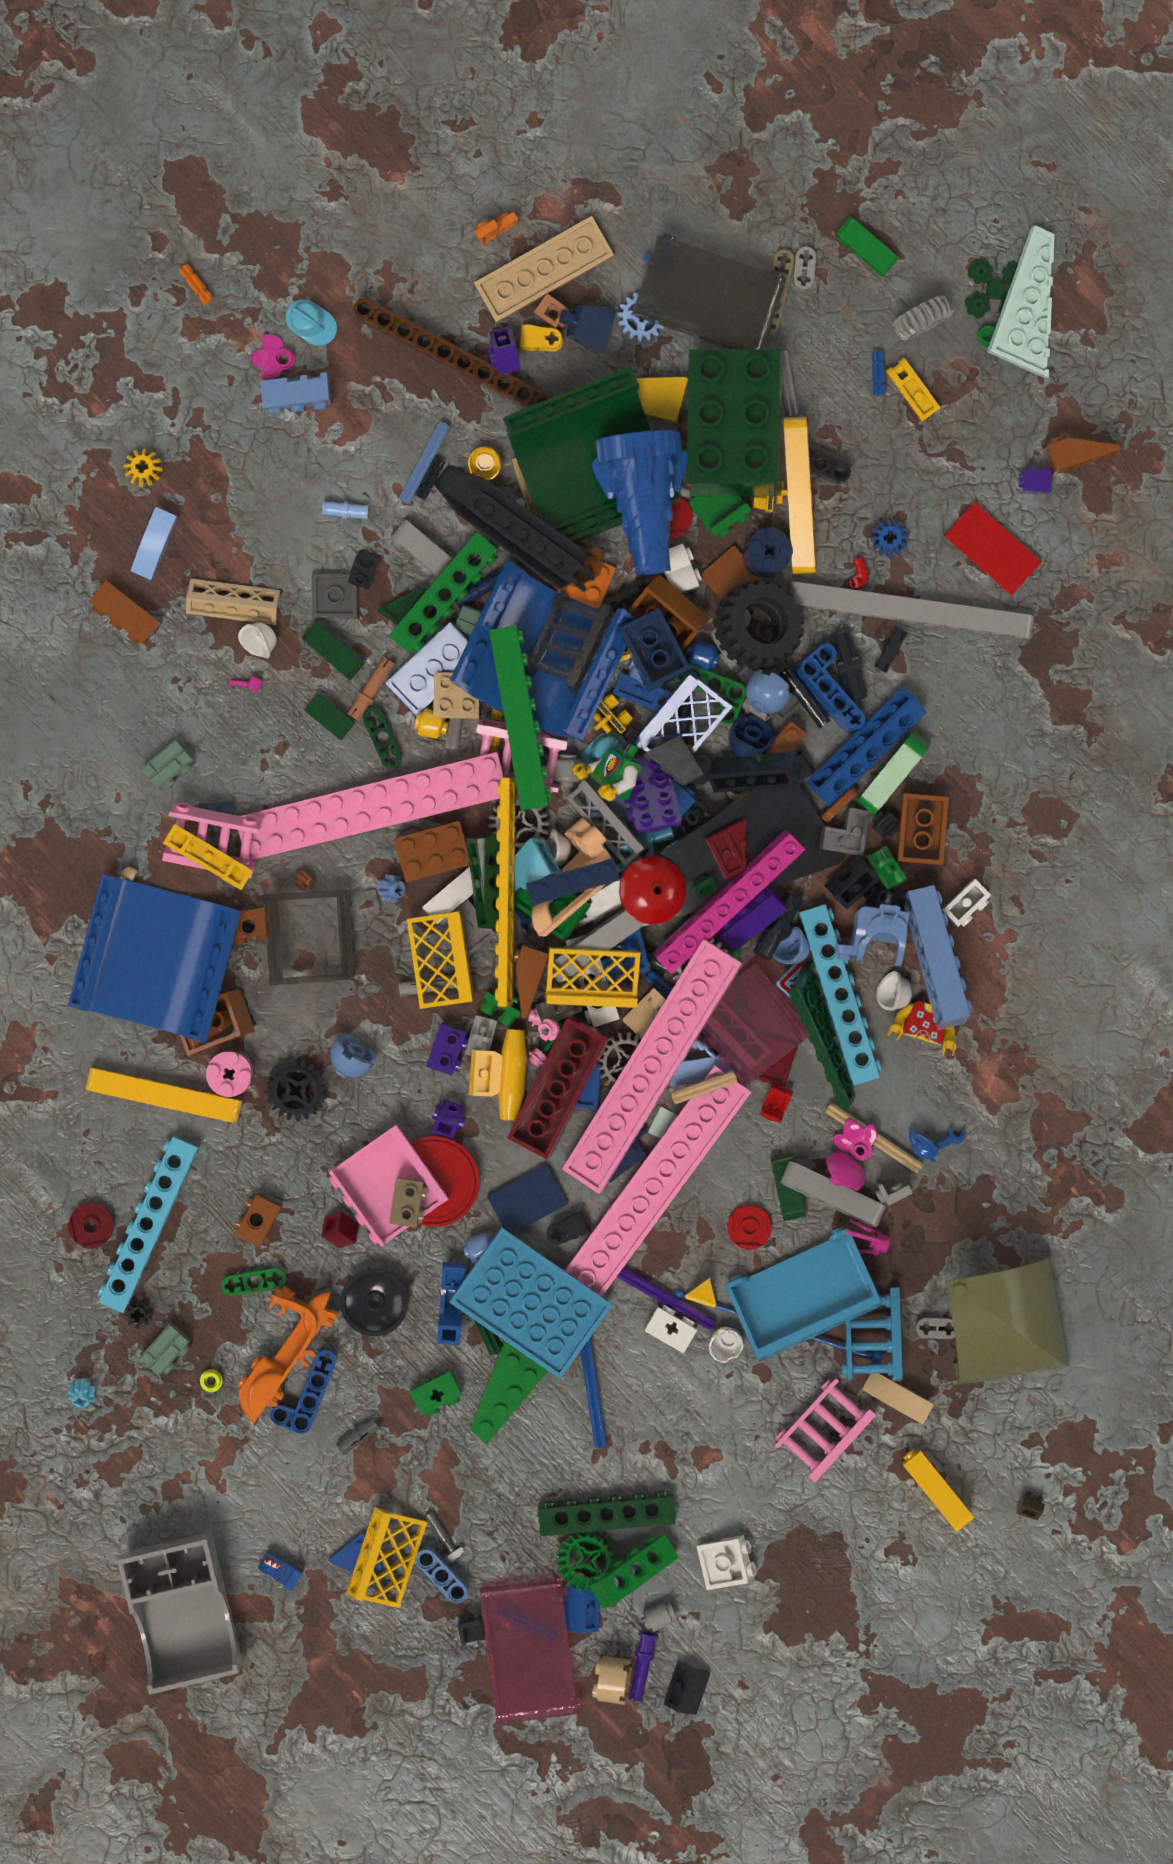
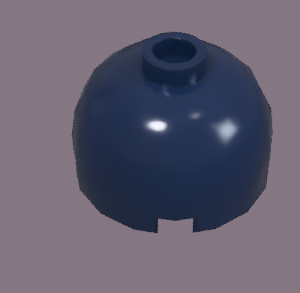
[728,715,775,757]

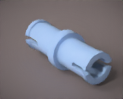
[322,501,368,520]

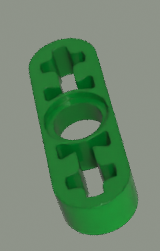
[221,1267,287,1296]

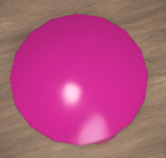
[826,1152,866,1191]

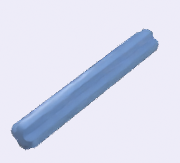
[399,421,450,504]

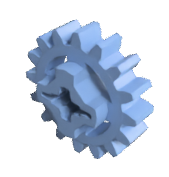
[617,292,666,343]

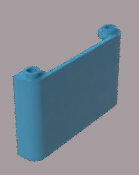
[725,1227,883,1361]

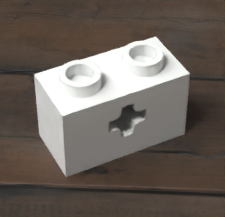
[644,1305,697,1354]

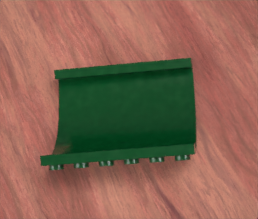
[503,366,680,544]

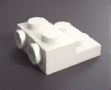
[696,1535,756,1590]

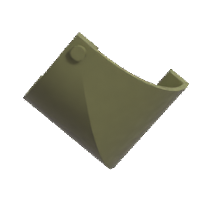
[945,1255,1069,1386]

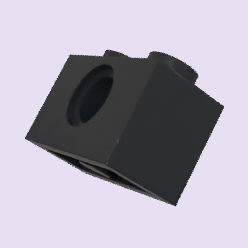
[824,855,880,910]

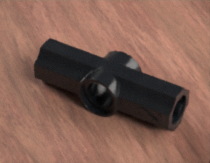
[830,632,868,701]
[753,892,802,961]

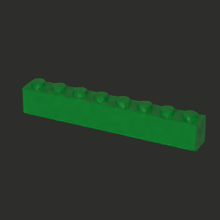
[489,625,552,811]

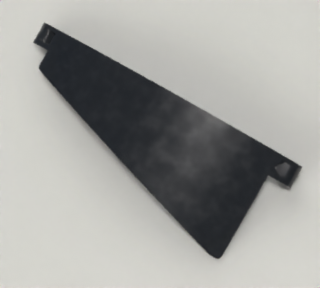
[573,751,845,930]

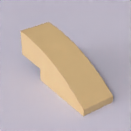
[862,1373,934,1424]

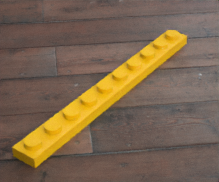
[495,778,516,1007]

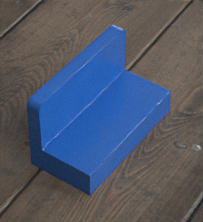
[564,1585,599,1634]

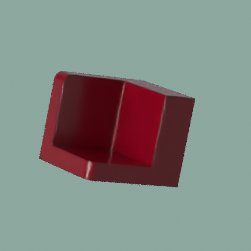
[321,1212,359,1248]

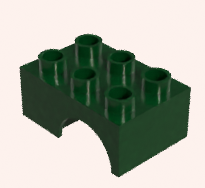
[687,349,784,496]

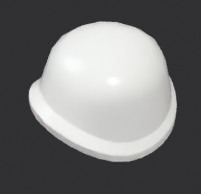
[238,622,277,659]
[545,829,571,867]
[876,971,912,1011]

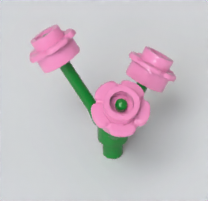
[528,1007,579,1068]

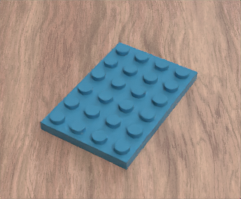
[449,1227,613,1379]

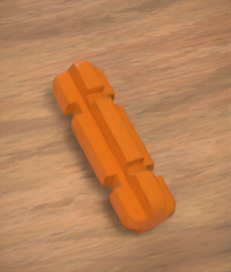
[179,264,213,305]

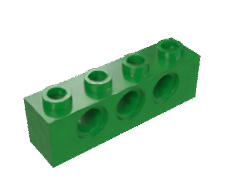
[589,1534,679,1609]

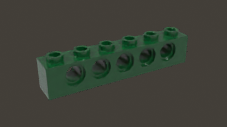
[538,1491,676,1536]

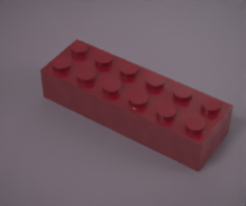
[507,1016,612,1159]

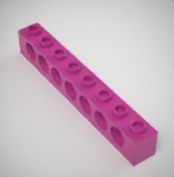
[652,829,805,974]

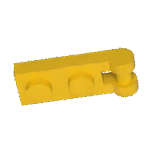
[885,358,941,422]

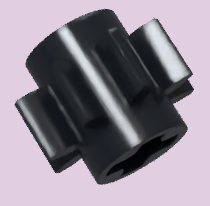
[872,811,899,839]
[124,1300,153,1329]

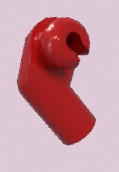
[849,557,870,590]

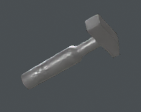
[425,1511,464,1564]

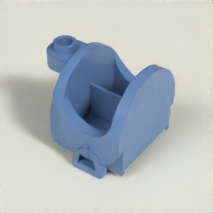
[835,904,909,967]

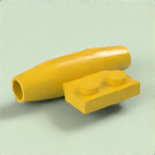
[469,1029,527,1121]

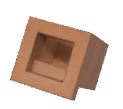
[534,294,569,329]

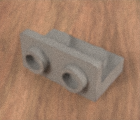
[874,1183,912,1206]

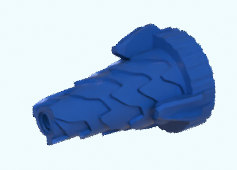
[592,430,687,575]

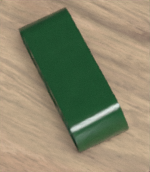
[301,621,365,681]
[770,1153,806,1221]

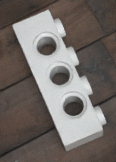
[563,935,620,1027]

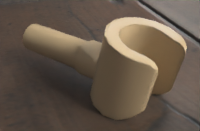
[120,867,138,881]

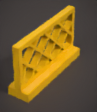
[407,911,475,1009]
[544,947,640,1008]
[346,1507,428,1608]

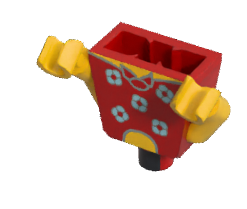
[887,994,956,1056]

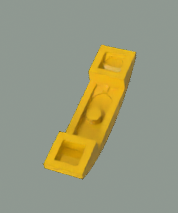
[163,824,253,890]

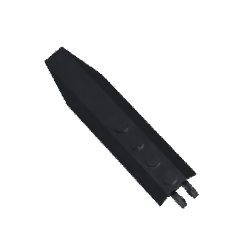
[434,466,596,592]

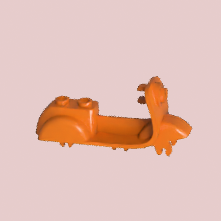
[237,1286,339,1424]

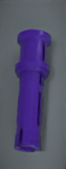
[628,1631,659,1702]

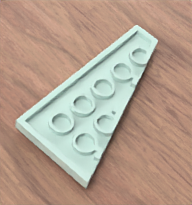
[987,225,1055,378]

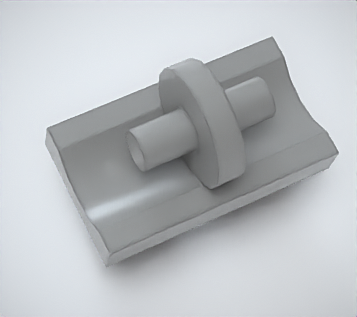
[465,1015,497,1056]

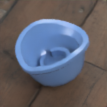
[773,927,810,965]

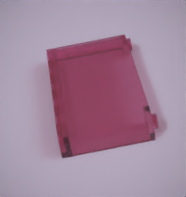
[480,1578,582,1725]

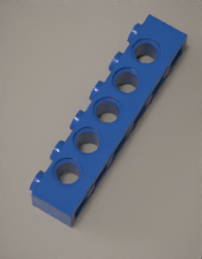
[806,687,927,807]

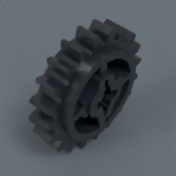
[265,1059,328,1122]

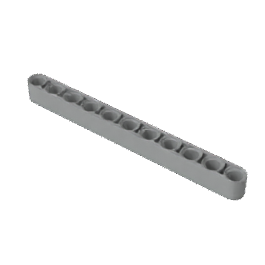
[789,582,1035,639]

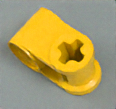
[519,325,563,352]

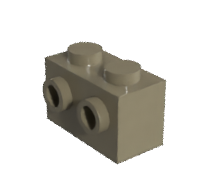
[389,1177,428,1228]

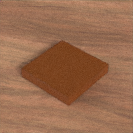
[700,546,763,600]

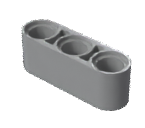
[391,520,453,577]

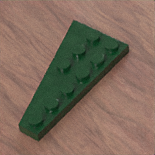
[789,960,855,1109]

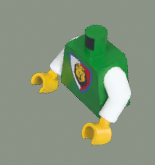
[572,741,641,801]

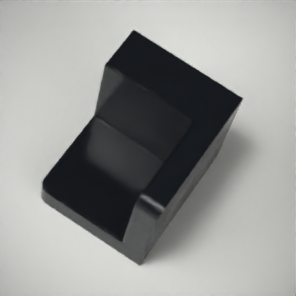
[457,1616,485,1647]

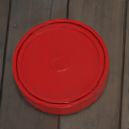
[410,1135,480,1227]

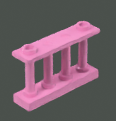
[476,718,568,793]
[162,802,263,878]
[775,1378,877,1482]

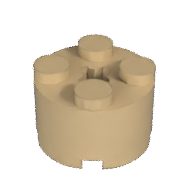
[593,1656,631,1705]

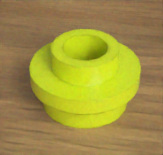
[200,1369,223,1392]

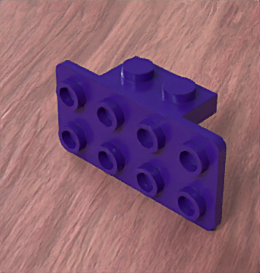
[623,757,682,832]

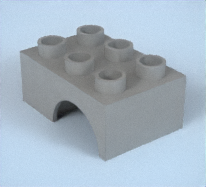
[117,1531,243,1695]

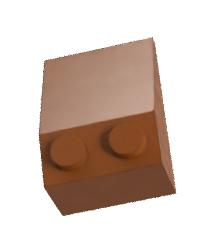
[1043,436,1121,476]
[513,945,549,1019]
[180,989,255,1056]

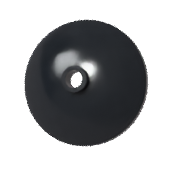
[340,1268,408,1337]

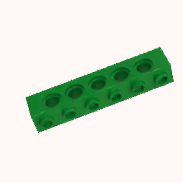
[389,532,498,654]

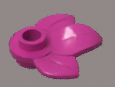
[250,334,295,380]
[833,1118,878,1161]

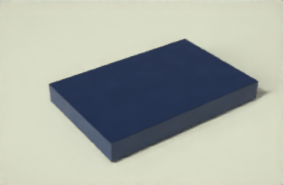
[487,1164,568,1234]

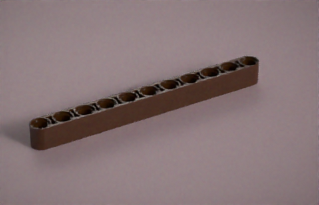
[354,298,552,408]

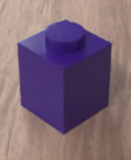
[1018,469,1052,494]

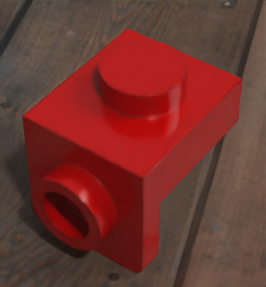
[760,1083,793,1123]

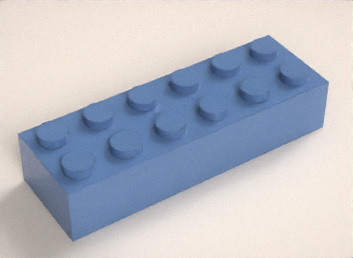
[902,885,972,1030]

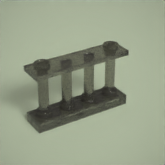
[525,589,615,694]

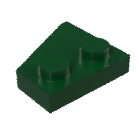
[377,587,434,635]

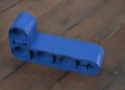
[795,643,865,733]
[270,1348,337,1434]

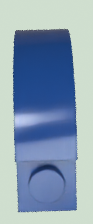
[437,1262,465,1345]

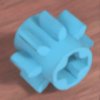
[67,1379,96,1407]

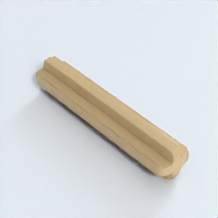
[671,1071,737,1104]

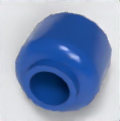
[685,639,720,671]

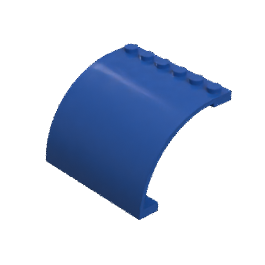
[449,561,637,740]
[67,874,241,1043]

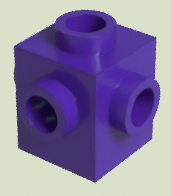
[432,1099,466,1140]

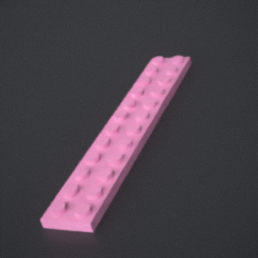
[238,752,504,860]
[562,939,743,1194]
[564,1065,751,1296]

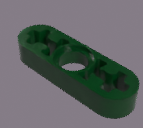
[363,707,402,769]

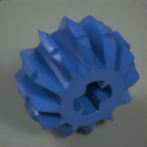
[870,519,909,558]

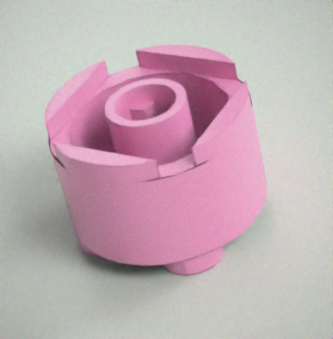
[206,1051,253,1097]

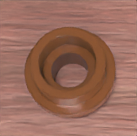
[293,870,314,891]

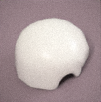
[709,1327,744,1363]

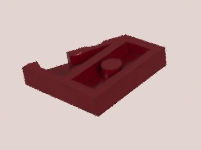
[705,818,747,880]

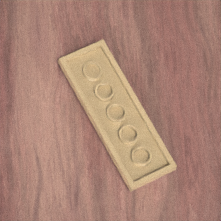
[474,216,614,323]

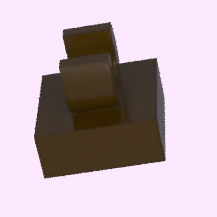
[1016,1491,1045,1520]

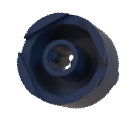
[743,527,793,578]

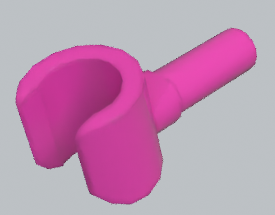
[229,676,262,691]

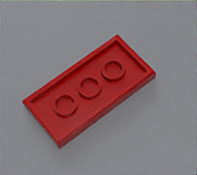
[944,502,1041,596]

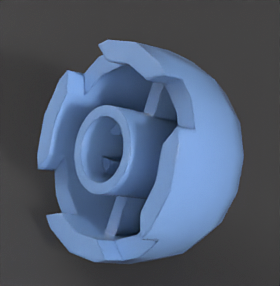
[746,670,792,714]
[330,1034,376,1078]

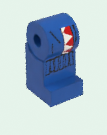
[258,1552,304,1591]

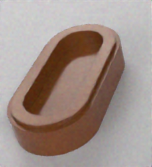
[821,786,859,823]

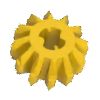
[124,448,163,487]

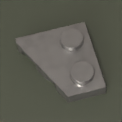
[643,736,703,786]

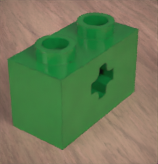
[410,1369,463,1417]

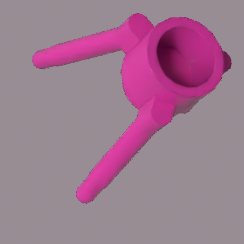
[845,1219,890,1256]

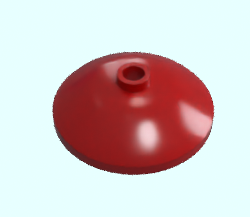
[619,856,686,925]

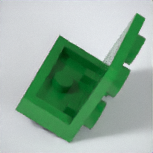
[689,496,752,539]

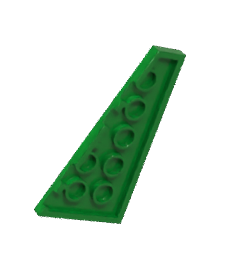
[470,1341,548,1444]

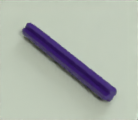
[617,1267,716,1330]

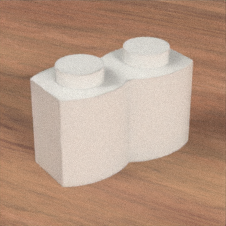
[665,544,702,594]

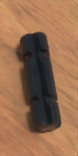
[415,457,445,500]

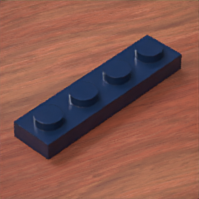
[525,858,620,906]

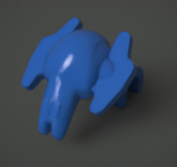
[909,1127,966,1163]

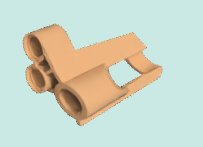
[532,818,620,936]

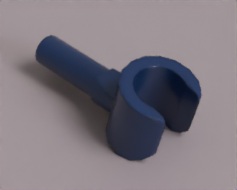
[514,905,534,934]

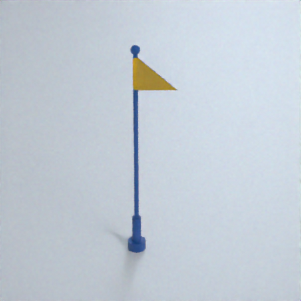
[675,1278,884,1364]

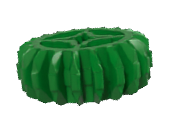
[555,1532,615,1593]

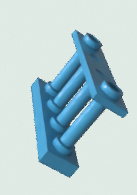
[842,1288,903,1382]

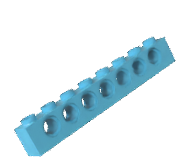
[799,904,882,1086]
[98,1136,200,1313]

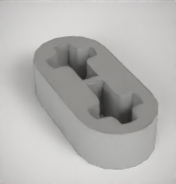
[793,247,816,291]
[915,1317,955,1339]

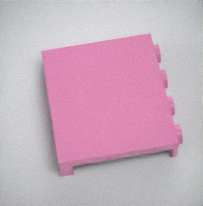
[328,1124,449,1247]

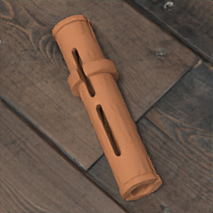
[347,657,396,721]

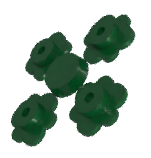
[965,259,1018,319]

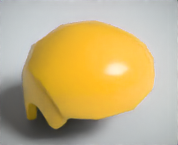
[468,446,502,481]

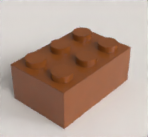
[627,575,710,652]
[896,793,949,865]
[394,821,470,883]

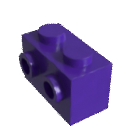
[487,326,521,374]
[426,1023,469,1075]

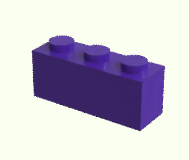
[717,885,787,951]

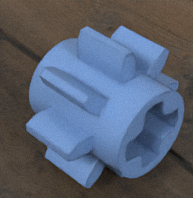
[377,874,405,903]

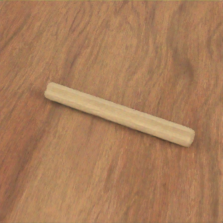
[825,1103,923,1173]

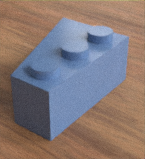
[260,372,332,414]

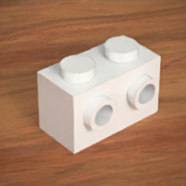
[941,879,991,927]

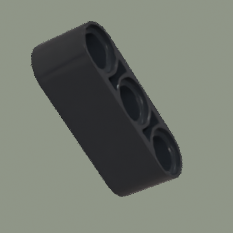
[809,447,851,485]

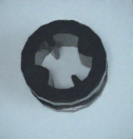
[823,1422,841,1441]

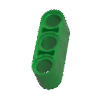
[834,217,899,277]

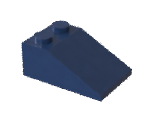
[619,608,691,693]

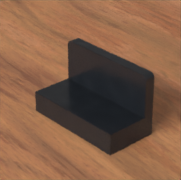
[663,1662,710,1715]

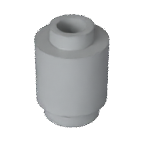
[642,1602,677,1632]

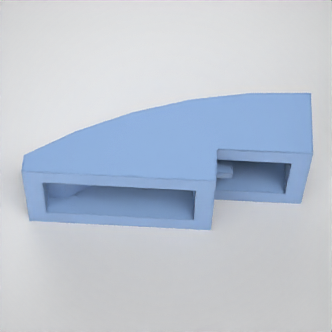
[131,507,178,581]

